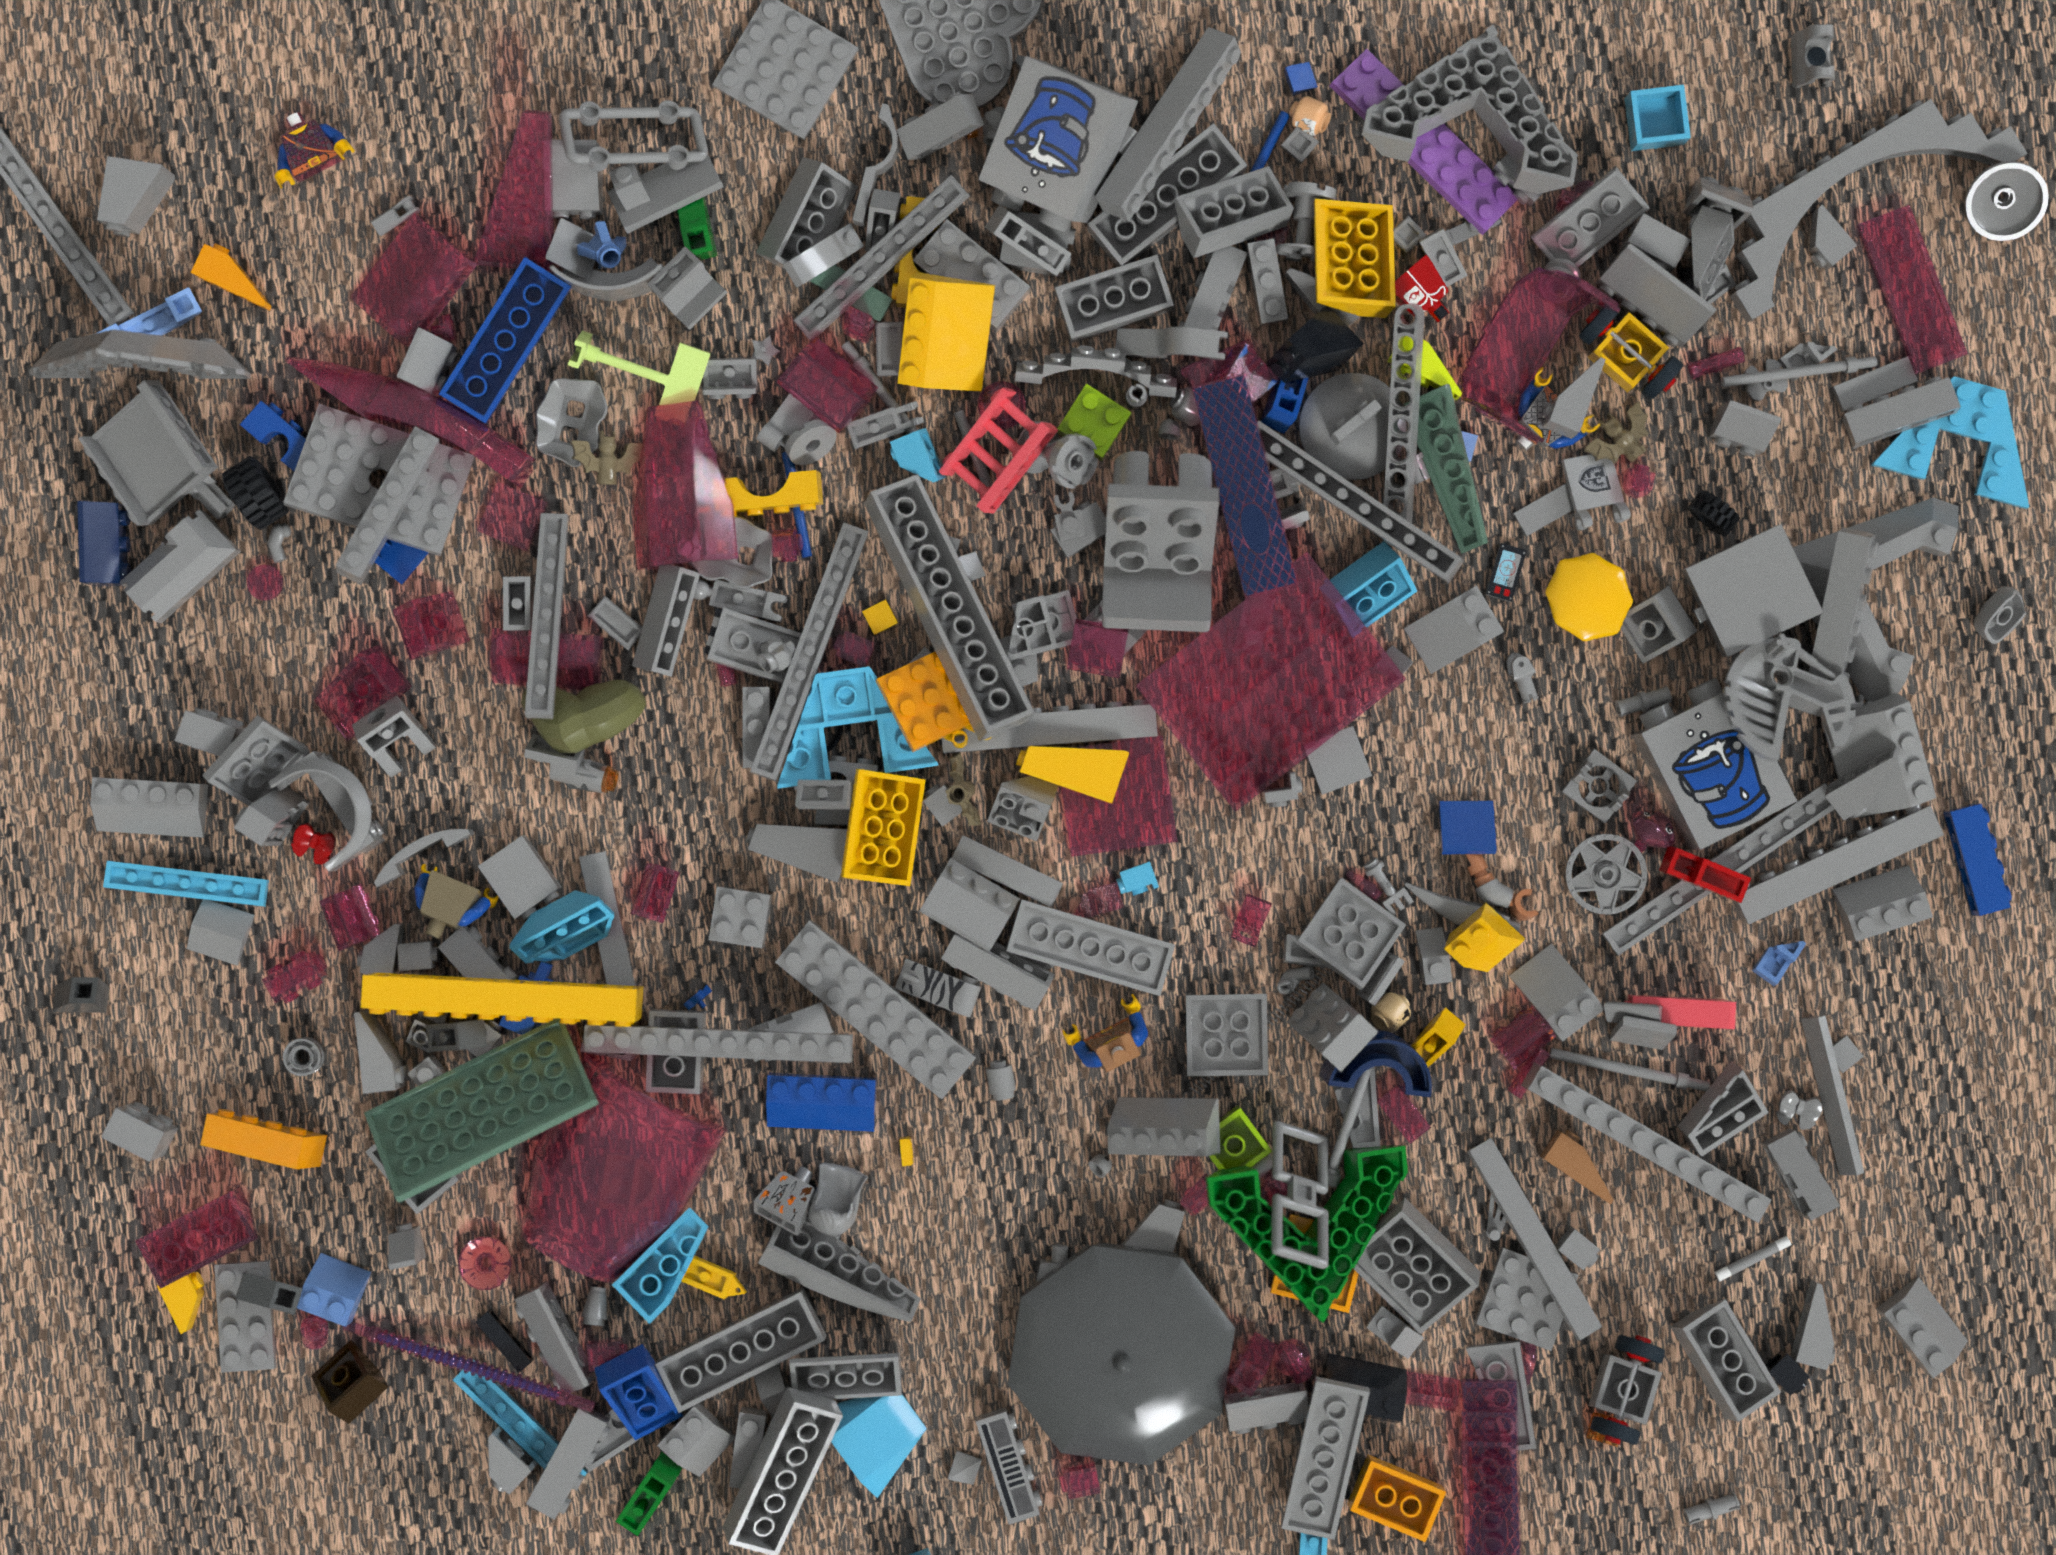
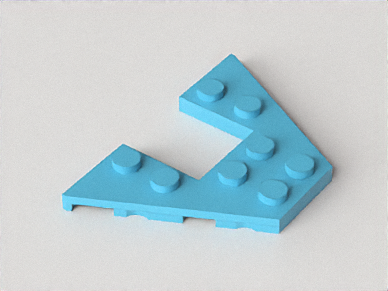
[1871,376,2029,509]
[777,666,938,789]

